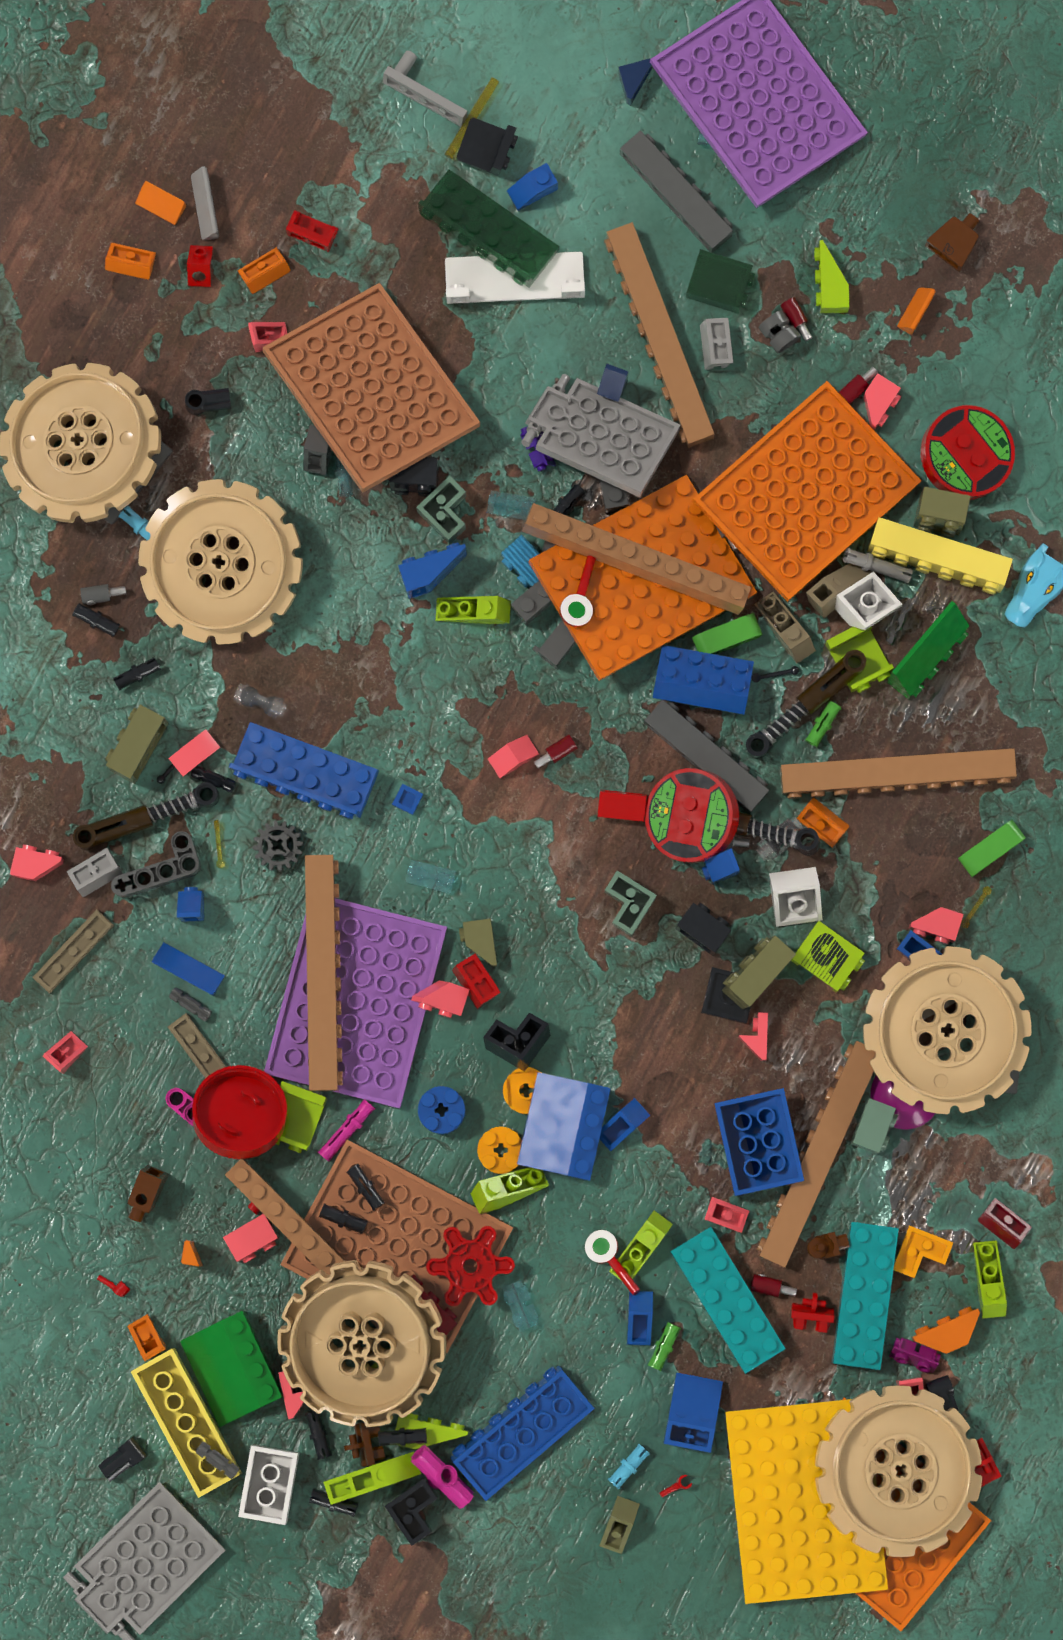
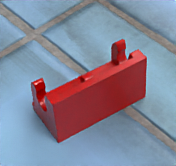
[286,210,339,252]
[597,789,647,822]
[452,953,501,1009]

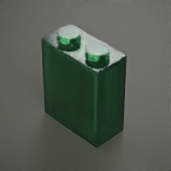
[686,249,756,314]

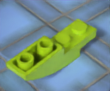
[323,1451,421,1505]

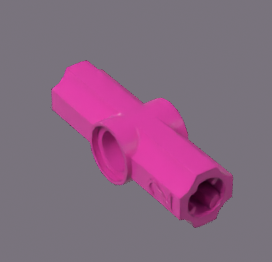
[411,1445,474,1509]

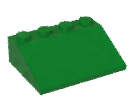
[887,601,969,700]
[180,1311,283,1427]

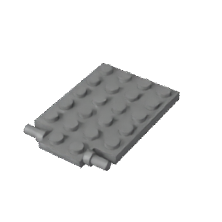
[521,374,681,497]
[63,1482,226,1640]

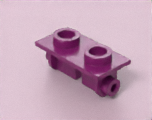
[889,1337,941,1373]

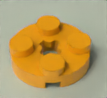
[503,1067,541,1114]
[477,1127,522,1174]

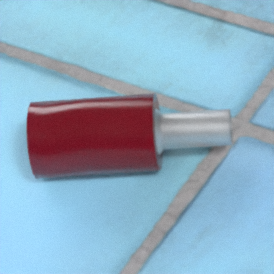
[780,297,812,341]
[838,367,878,404]
[534,734,578,768]
[750,1274,797,1297]

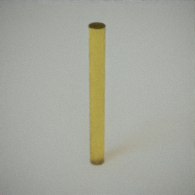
[444,77,499,159]

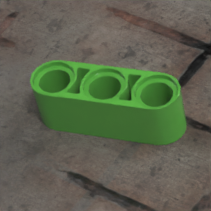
[692,613,763,655]
[958,819,1026,877]

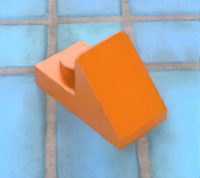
[127,1314,166,1361]

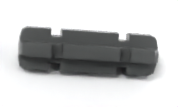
[169,988,212,1021]
[196,1442,239,1479]

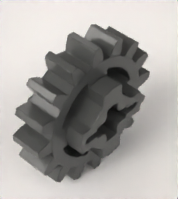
[252,820,304,872]

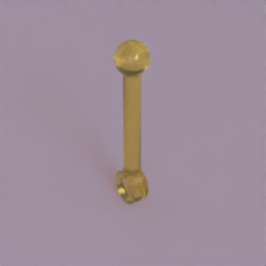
[214,820,225,869]
[960,886,992,928]

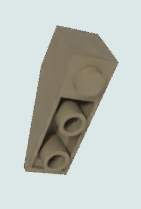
[806,563,876,618]
[754,591,816,664]

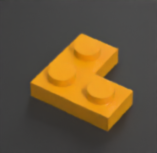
[893,1225,953,1278]

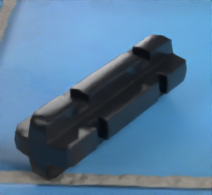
[191,766,236,793]

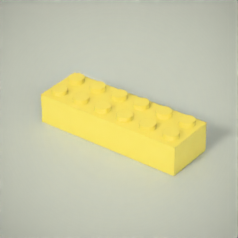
[867,517,1013,594]
[131,1348,242,1498]

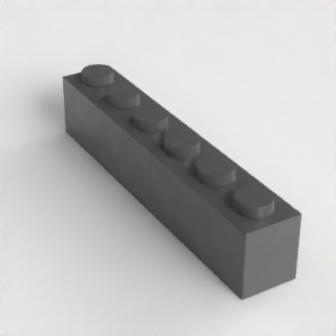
[620,130,733,254]
[644,700,769,814]

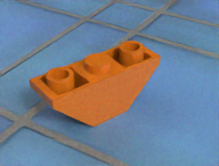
[911,1306,980,1354]

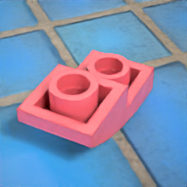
[168,729,221,777]

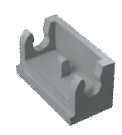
[700,318,733,370]
[67,848,123,897]

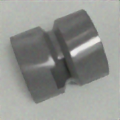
[758,310,801,354]

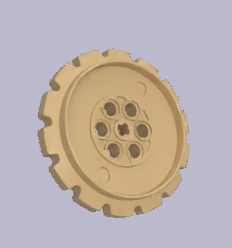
[0,363,161,523]
[138,479,303,644]
[863,946,1032,1114]
[277,1260,446,1427]
[815,1386,982,1557]

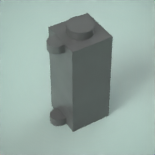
[532,620,576,669]

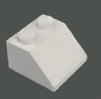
[835,571,902,630]
[769,867,823,927]

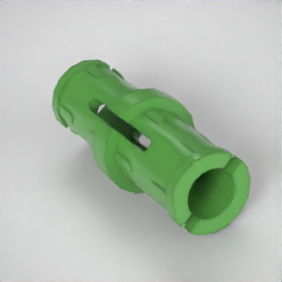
[805,700,841,748]
[648,1322,681,1371]

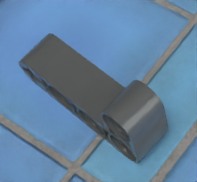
[111,831,201,898]

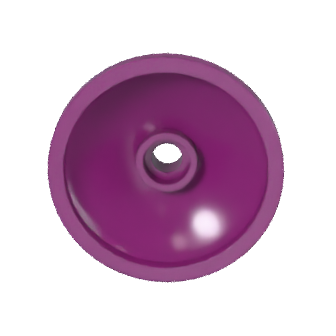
[870,1075,935,1130]

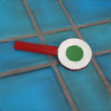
[560,556,596,627]
[585,1230,640,1295]

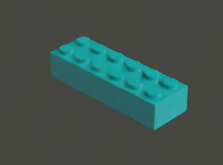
[832,1222,899,1370]
[670,1227,785,1374]

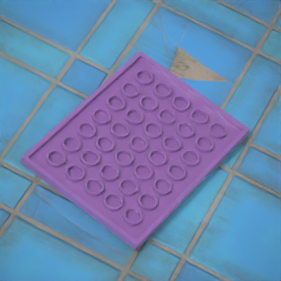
[650,0,868,208]
[264,898,447,1109]

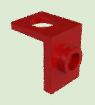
[187,245,213,287]

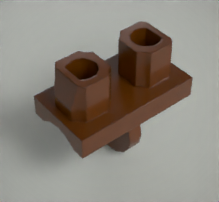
[807,1232,850,1260]
[344,1422,385,1466]

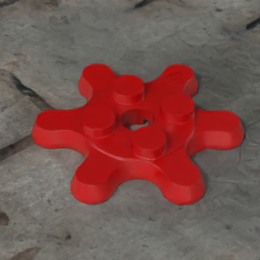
[426,1226,515,1306]

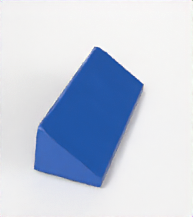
[151,943,225,996]

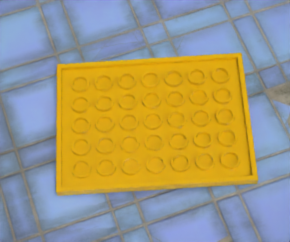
[725,1399,888,1604]

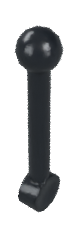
[751,666,799,683]
[157,764,175,784]

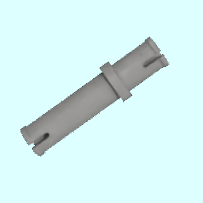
[843,548,913,583]

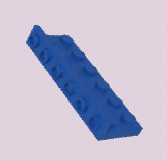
[229,722,379,820]
[450,1366,595,1501]

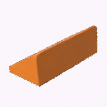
[135,181,186,225]
[105,243,156,280]
[238,247,291,294]
[897,288,935,335]
[796,798,849,848]
[181,1240,203,1267]

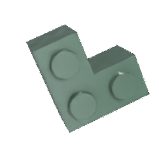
[416,475,466,545]
[604,871,657,937]
[850,1098,898,1154]

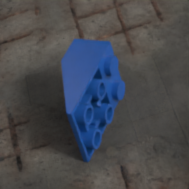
[398,543,467,599]
[663,1372,723,1453]

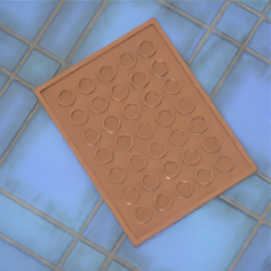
[263,283,480,493]
[280,1140,513,1353]

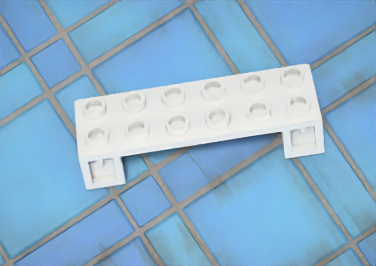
[445,252,585,304]

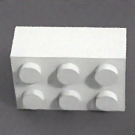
[238,1444,300,1525]

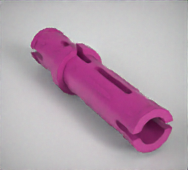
[318,1099,375,1162]

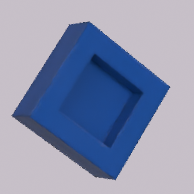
[392,784,423,815]

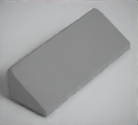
[191,166,219,241]

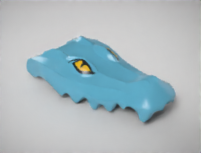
[1004,543,1063,628]

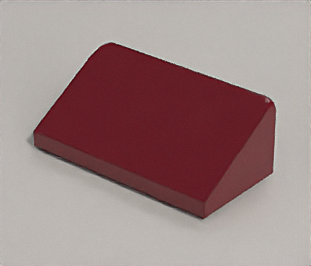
[978,1198,1032,1249]

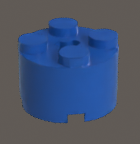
[418,1086,466,1135]

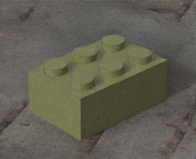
[913,487,970,538]
[105,704,169,784]
[722,935,796,1009]

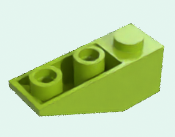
[814,240,849,313]
[435,596,511,624]
[470,1167,549,1214]
[609,1211,673,1281]
[973,1240,1007,1319]
[396,1413,469,1449]

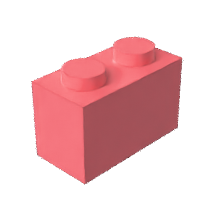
[223,1214,279,1264]

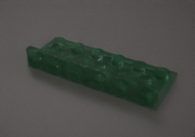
[418,169,559,288]

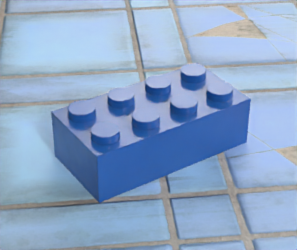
[652,645,754,715]

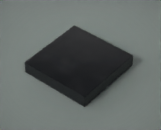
[701,967,751,1024]

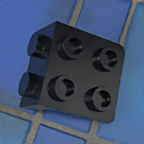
[456,118,518,176]

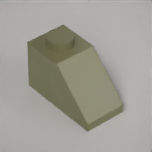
[459,918,497,967]
[599,1496,640,1554]

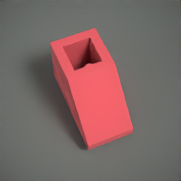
[864,373,901,430]
[10,845,64,882]
[909,907,964,945]
[411,980,470,1018]

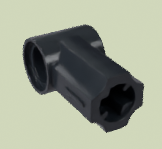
[185,388,231,415]
[925,1375,960,1413]
[98,1436,148,1482]

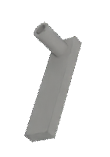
[383,50,467,127]

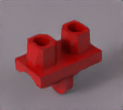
[791,1292,834,1333]
[975,1438,1001,1487]

